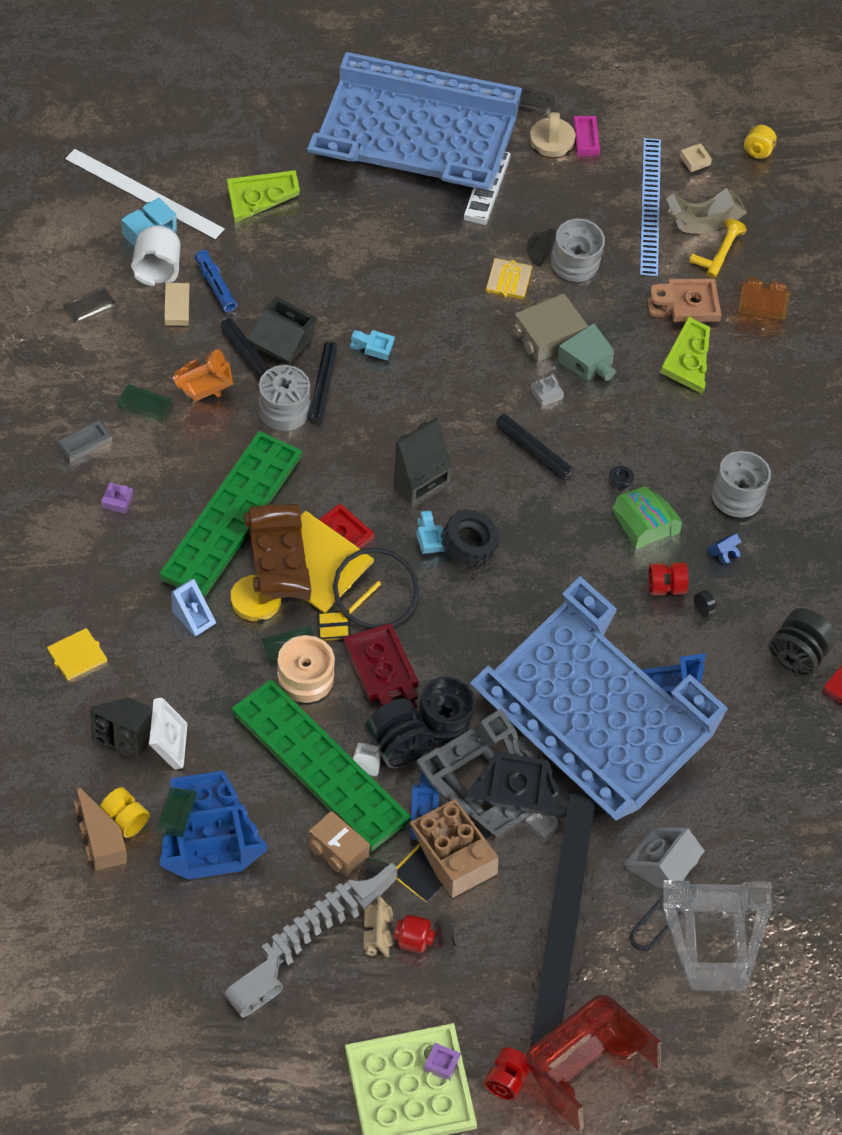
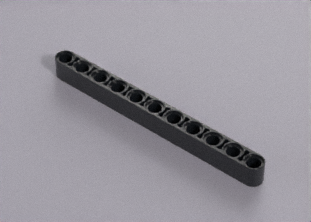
[529,792,595,1060]

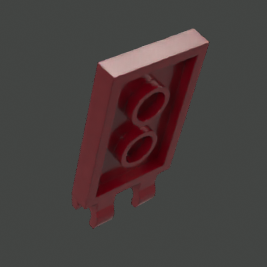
[343,623,419,708]

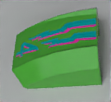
[612,486,682,549]

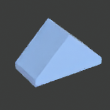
[171,579,216,636]

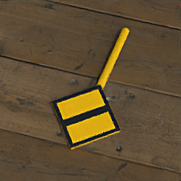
[317,581,381,641]

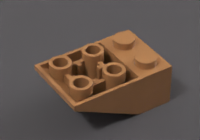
[410,799,499,898]

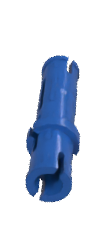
[194,250,237,312]

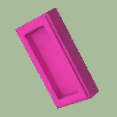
[573,116,600,156]

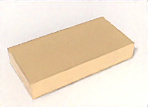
[165,283,190,326]

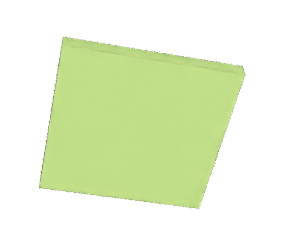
[345,1023,477,1135]

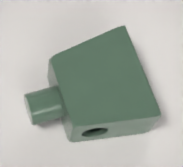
[557,324,616,381]

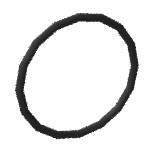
[332,547,419,629]

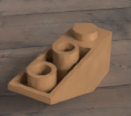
[73,788,127,870]

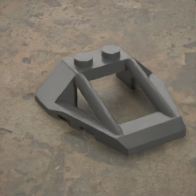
[416,709,533,838]

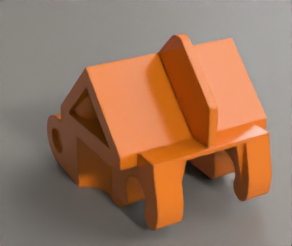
[173,349,234,401]

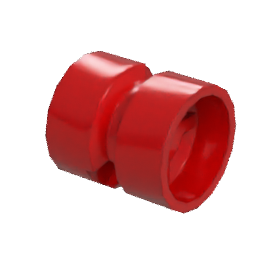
[648,562,688,596]
[484,1047,533,1101]

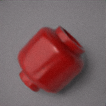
[394,915,436,953]

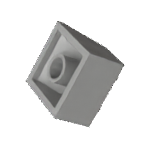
[623,827,704,889]

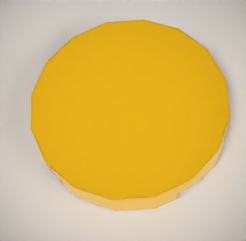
[231,575,281,622]

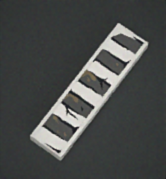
[464,152,511,225]

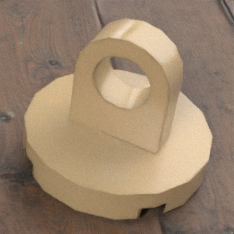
[530,112,576,157]

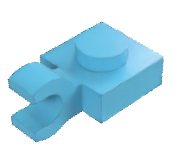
[350,330,395,360]
[416,511,445,554]

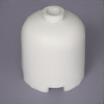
[131,226,180,286]

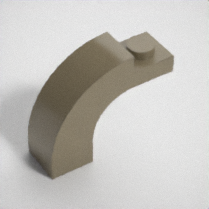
[666,187,747,234]

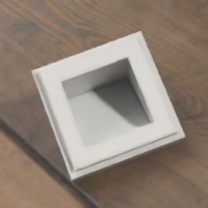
[353,743,382,776]

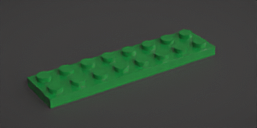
[159,431,302,598]
[232,679,411,852]

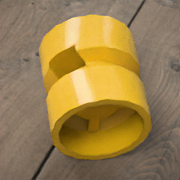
[100,787,150,838]

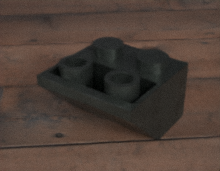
[247,296,317,365]
[90,697,152,759]

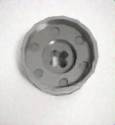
[551,218,605,282]
[259,365,310,431]
[712,451,771,518]

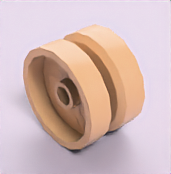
[277,635,335,703]

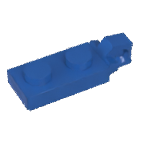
[410,771,439,840]

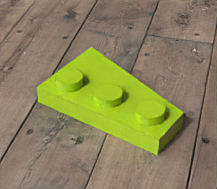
[227,170,300,224]
[660,317,710,394]

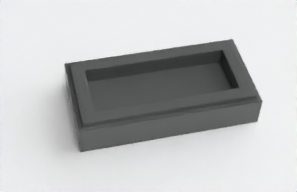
[57,420,112,463]

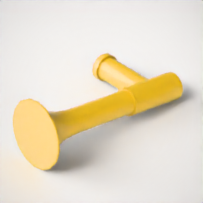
[690,219,747,279]

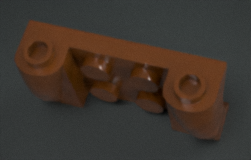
[244,504,312,604]

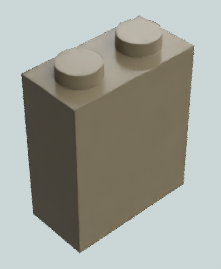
[512,293,589,362]

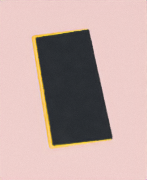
[396,822,490,902]

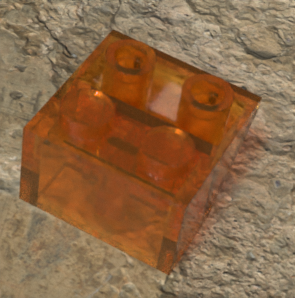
[738,277,790,320]

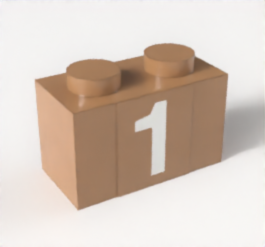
[308,811,370,877]

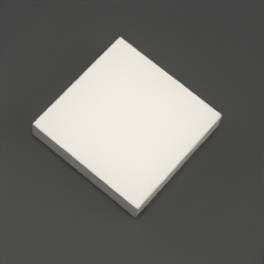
[149,697,188,770]

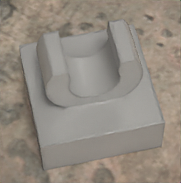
[531,375,564,407]

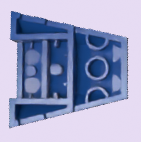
[160,770,267,880]

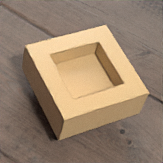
[680,143,712,172]

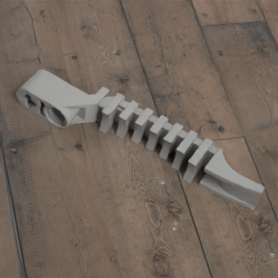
[224,862,397,1017]

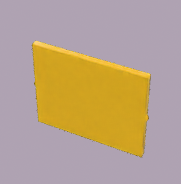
[301,511,374,614]

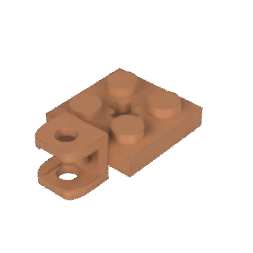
[647,279,722,322]

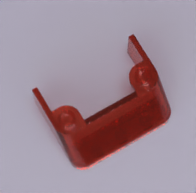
[526,995,662,1132]

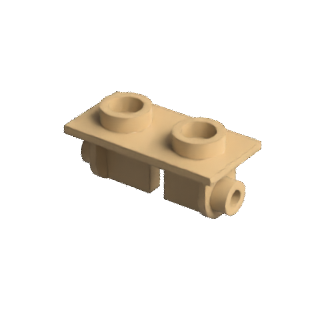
[363,896,393,958]

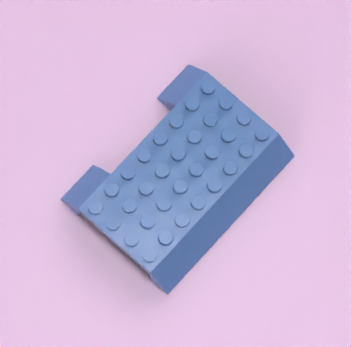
[307,52,522,190]
[470,576,728,820]

